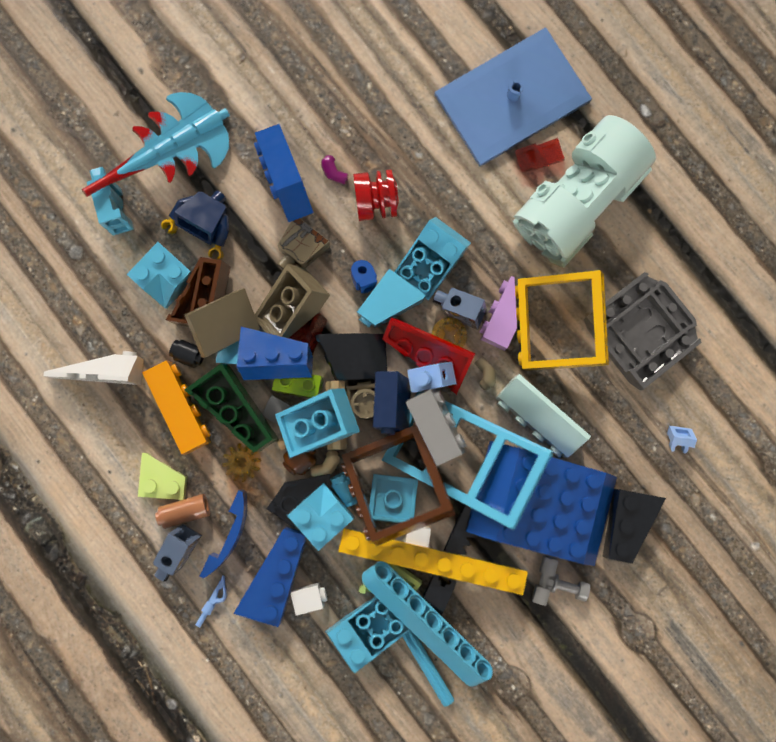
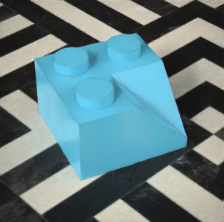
[126,242,192,309]
[287,483,355,551]

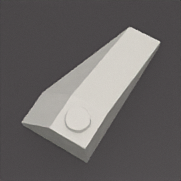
[43,351,144,385]

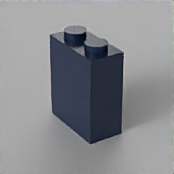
[373,371,411,436]

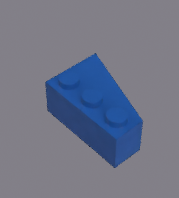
[237,327,313,380]

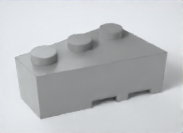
[406,388,466,466]

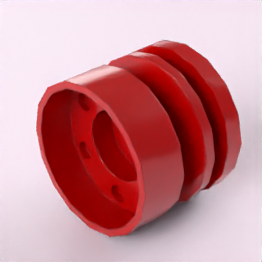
[353,169,399,221]

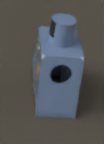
[433,288,487,330]
[153,524,202,581]

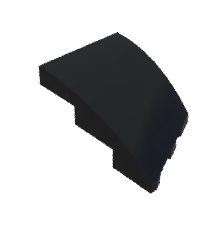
[316,333,387,381]

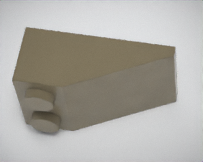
[255,264,330,338]

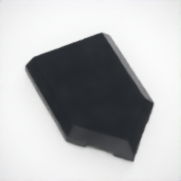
[266,474,334,528]

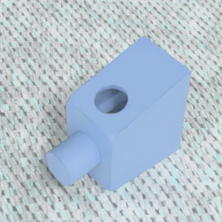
[407,362,457,393]

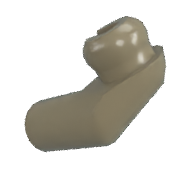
[474,356,496,390]

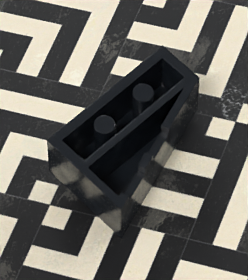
[603,489,666,564]

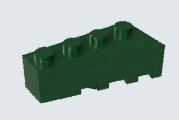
[184,363,279,453]

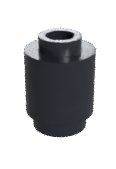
[169,340,204,368]

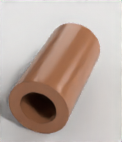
[155,494,210,529]

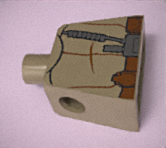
[277,218,330,270]

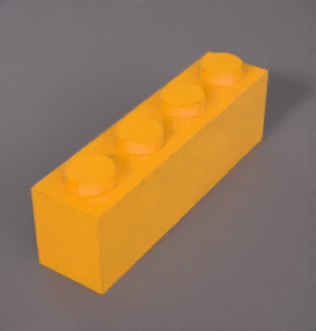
[142,360,211,454]

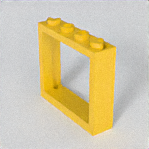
[515,270,609,371]

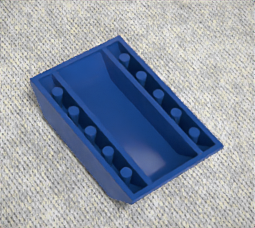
[466,441,617,566]

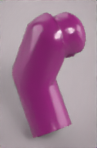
[321,155,348,184]

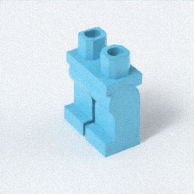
[87,167,134,236]

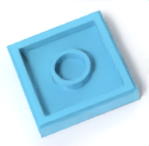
[369,474,418,523]

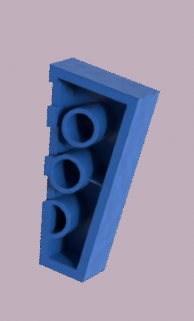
[254,124,314,222]
[233,527,307,627]

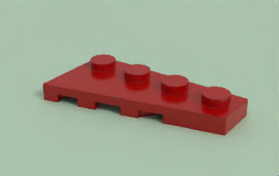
[382,317,475,395]

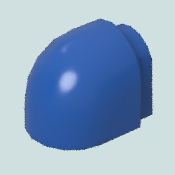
[351,260,377,294]

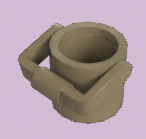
[347,381,375,420]

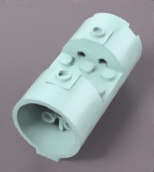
[513,115,656,268]

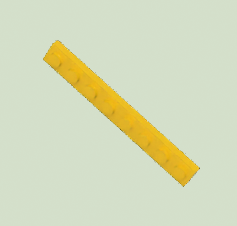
[338,528,528,595]

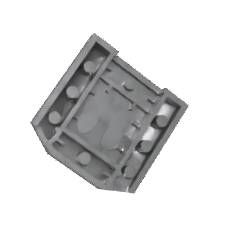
[584,272,702,391]

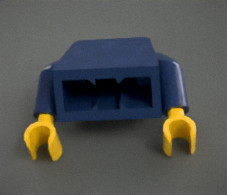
[161,191,229,260]

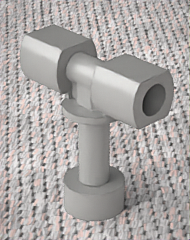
[531,555,590,606]

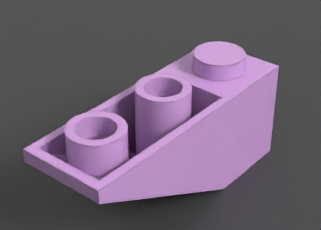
[479,276,517,351]

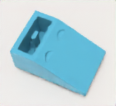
[395,217,471,301]
[325,596,410,674]

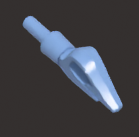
[195,575,227,627]

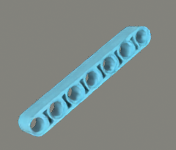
[362,561,493,687]

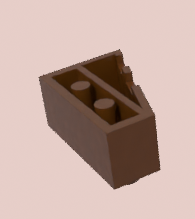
[166,257,231,327]

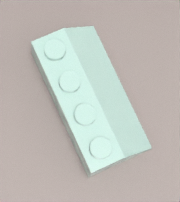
[496,374,591,458]

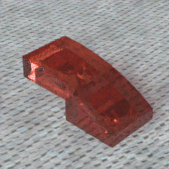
[515,138,565,172]

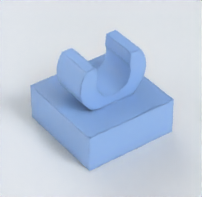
[667,426,697,454]

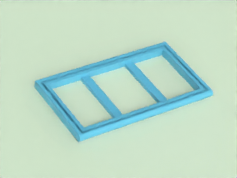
[382,391,553,530]

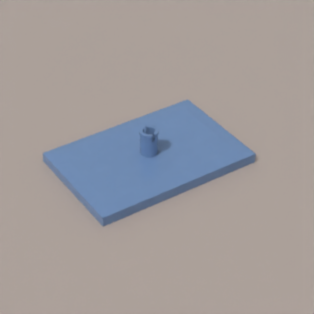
[434,27,592,167]

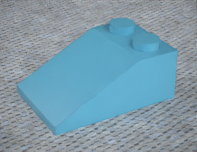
[275,388,360,458]

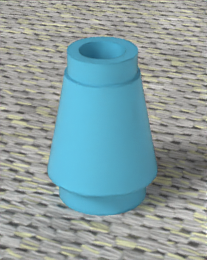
[330,472,357,507]

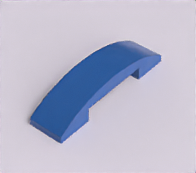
[199,489,248,578]

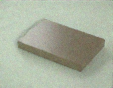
[185,288,260,358]

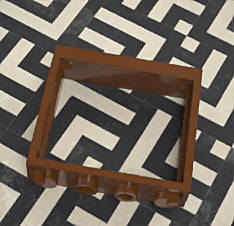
[341,425,456,546]

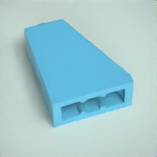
[357,269,426,328]

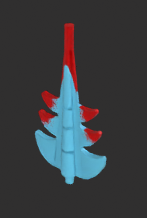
[82,92,229,197]

